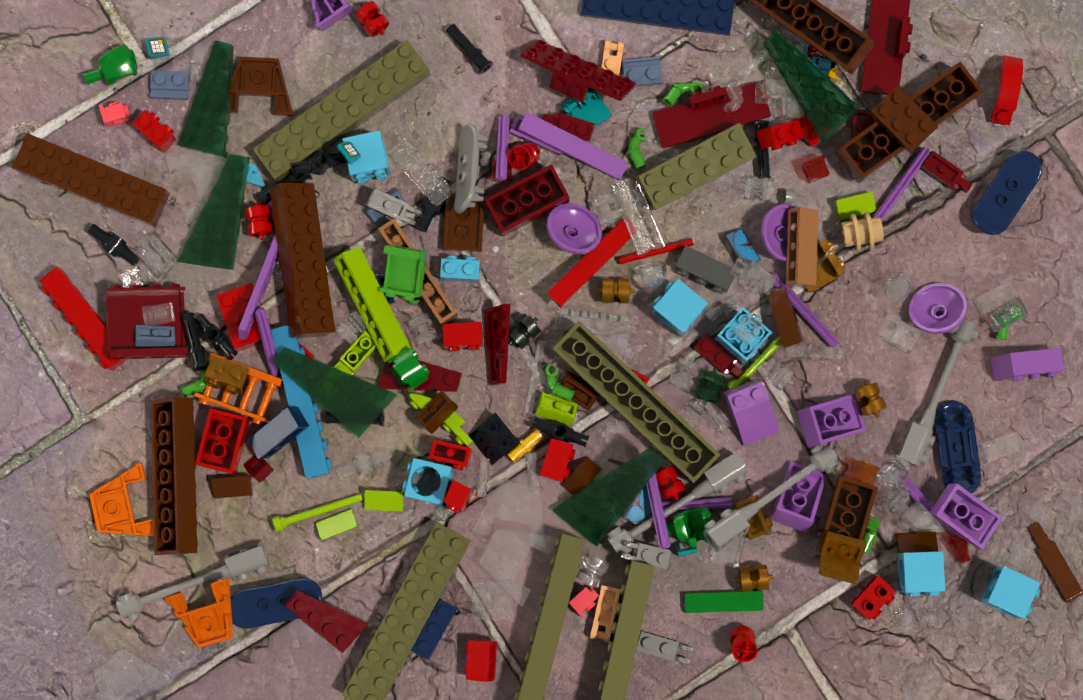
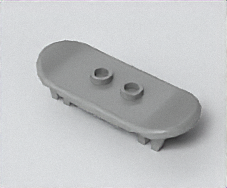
[454,124,488,214]

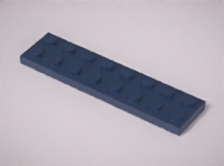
[581,0,735,36]

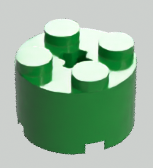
[387,348,430,393]

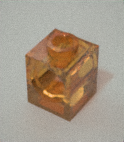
[853,460,880,486]

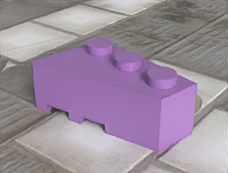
[312,0,354,32]
[990,348,1065,381]

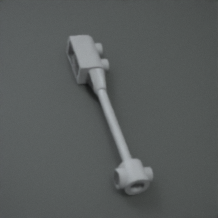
[896,319,978,467]
[704,445,839,553]
[606,452,748,555]
[116,541,270,621]

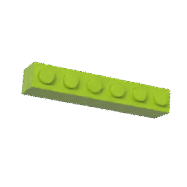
[333,247,411,362]

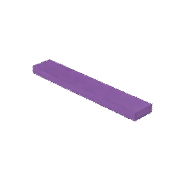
[518,112,628,180]
[238,233,279,340]

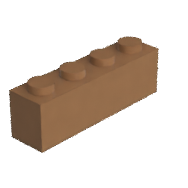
[786,207,819,288]

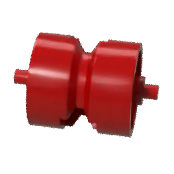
[355,1,390,37]
[508,141,540,170]
[245,202,273,240]
[656,465,686,501]
[730,626,758,662]

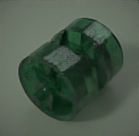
[694,368,726,405]

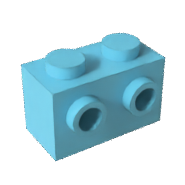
[440,256,481,283]

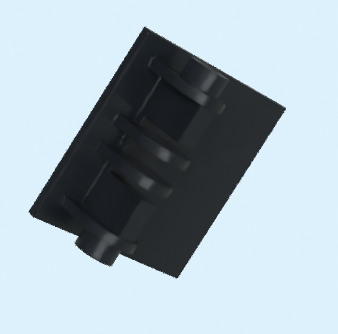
[469,412,519,465]

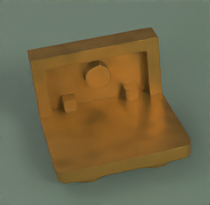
[806,239,845,293]
[819,531,866,584]

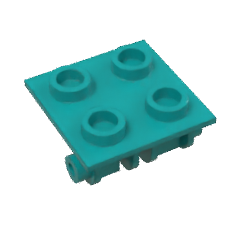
[560,88,612,127]

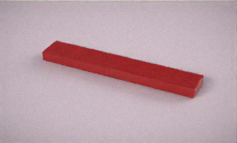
[547,217,639,308]

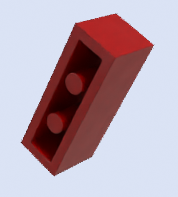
[443,480,474,514]

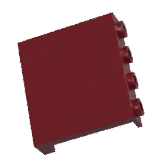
[106,284,188,360]

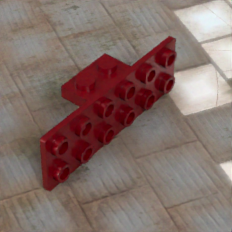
[861,0,913,95]
[520,39,636,102]
[652,81,771,148]

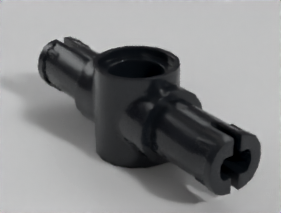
[291,151,347,175]
[416,177,450,233]
[88,224,141,266]
[195,314,238,360]
[531,416,589,447]

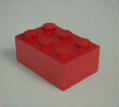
[216,283,273,352]
[195,408,251,475]

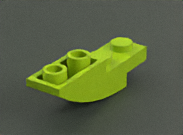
[314,331,377,402]
[409,393,474,447]

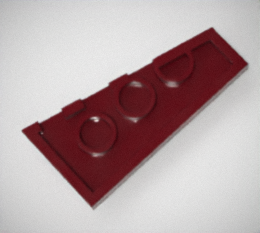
[484,304,511,386]
[378,361,462,392]
[285,590,368,653]

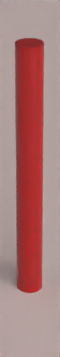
[618,238,694,265]

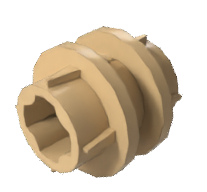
[841,212,884,252]

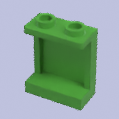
[379,245,427,300]

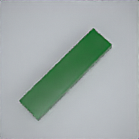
[684,591,763,613]

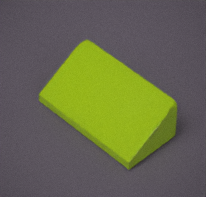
[834,191,876,221]
[535,392,578,426]
[365,490,404,512]
[316,509,359,541]

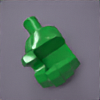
[83,44,137,86]
[666,506,716,548]

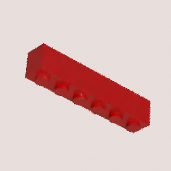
[39,266,128,371]

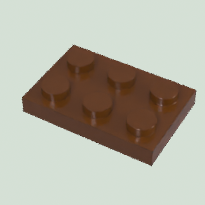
[870,86,939,154]
[443,193,485,252]

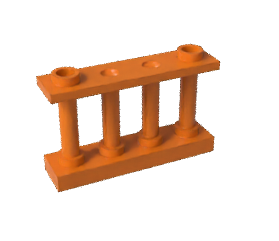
[194,353,284,425]

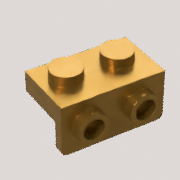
[204,356,250,395]
[735,495,773,540]

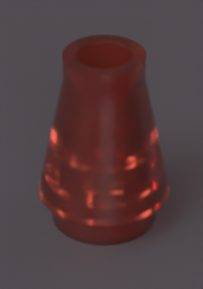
[948,534,970,563]

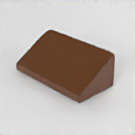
[560,371,599,411]
[415,390,458,434]
[211,476,253,499]
[896,533,938,554]

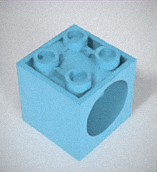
[342,130,391,184]
[652,279,708,337]
[715,307,772,365]
[402,458,454,507]
[897,552,945,596]
[980,566,1041,619]

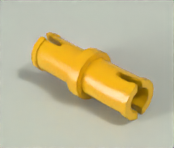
[507,429,543,463]

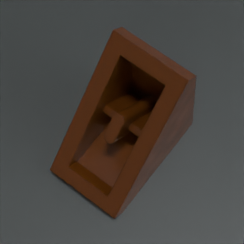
[562,457,602,498]

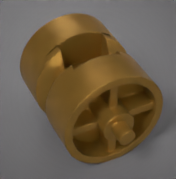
[597,278,635,304]
[854,381,887,418]
[734,564,773,592]

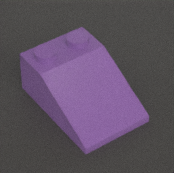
[723,378,779,446]
[797,394,866,448]
[770,461,827,533]
[927,483,1003,550]

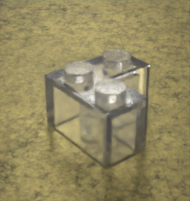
[755,79,800,123]

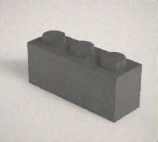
[675,246,738,294]

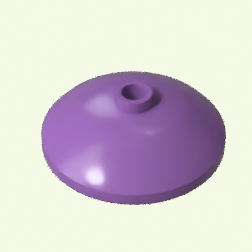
[546,203,602,254]
[761,204,796,262]
[909,283,968,334]

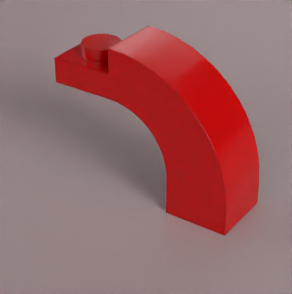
[990,55,1023,125]

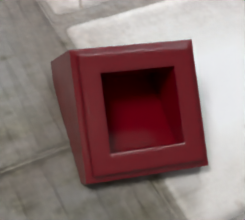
[245,455,274,482]

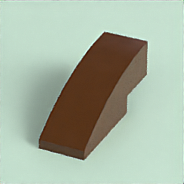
[767,286,804,348]

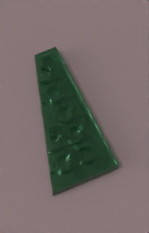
[763,29,859,145]
[178,40,234,159]
[176,154,250,270]
[272,347,397,438]
[552,446,667,546]

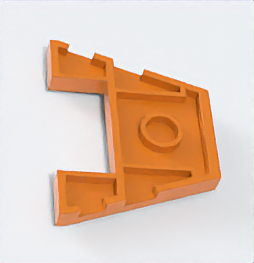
[89,463,154,536]
[165,578,233,648]

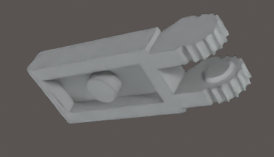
[366,188,421,225]
[621,541,672,569]
[636,631,694,664]

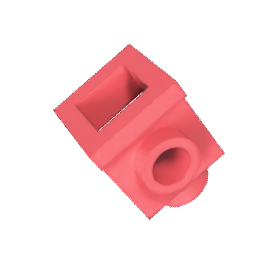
[99,102,131,127]
[569,587,599,617]

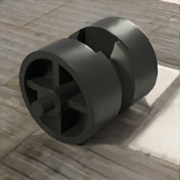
[508,313,541,349]

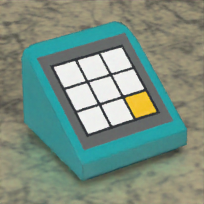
[145,37,170,60]
[337,142,361,164]
[675,541,698,556]

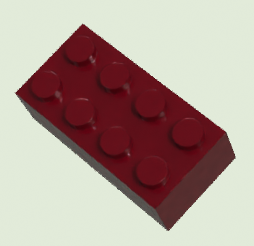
[484,164,570,236]

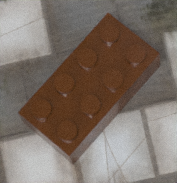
[816,476,878,553]

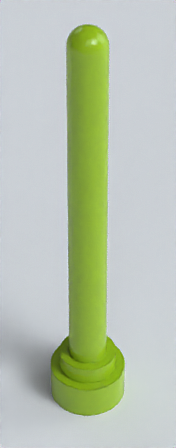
[725,335,782,390]
[272,494,363,532]

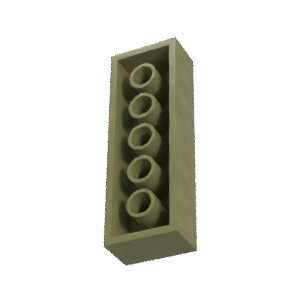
[636,123,757,210]

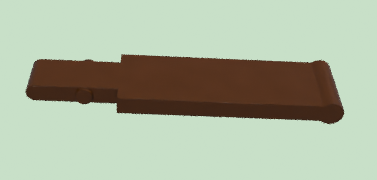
[1028,522,1083,603]

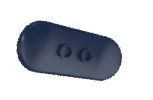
[972,151,1042,235]
[934,401,981,493]
[231,578,323,629]

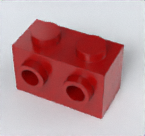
[132,110,177,153]
[756,120,804,151]
[443,322,483,352]
[540,438,576,483]
[429,439,472,471]
[850,575,896,620]
[464,639,497,682]

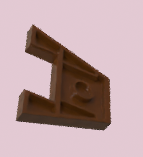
[218,57,294,116]

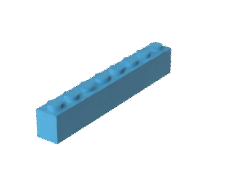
[271,325,333,480]

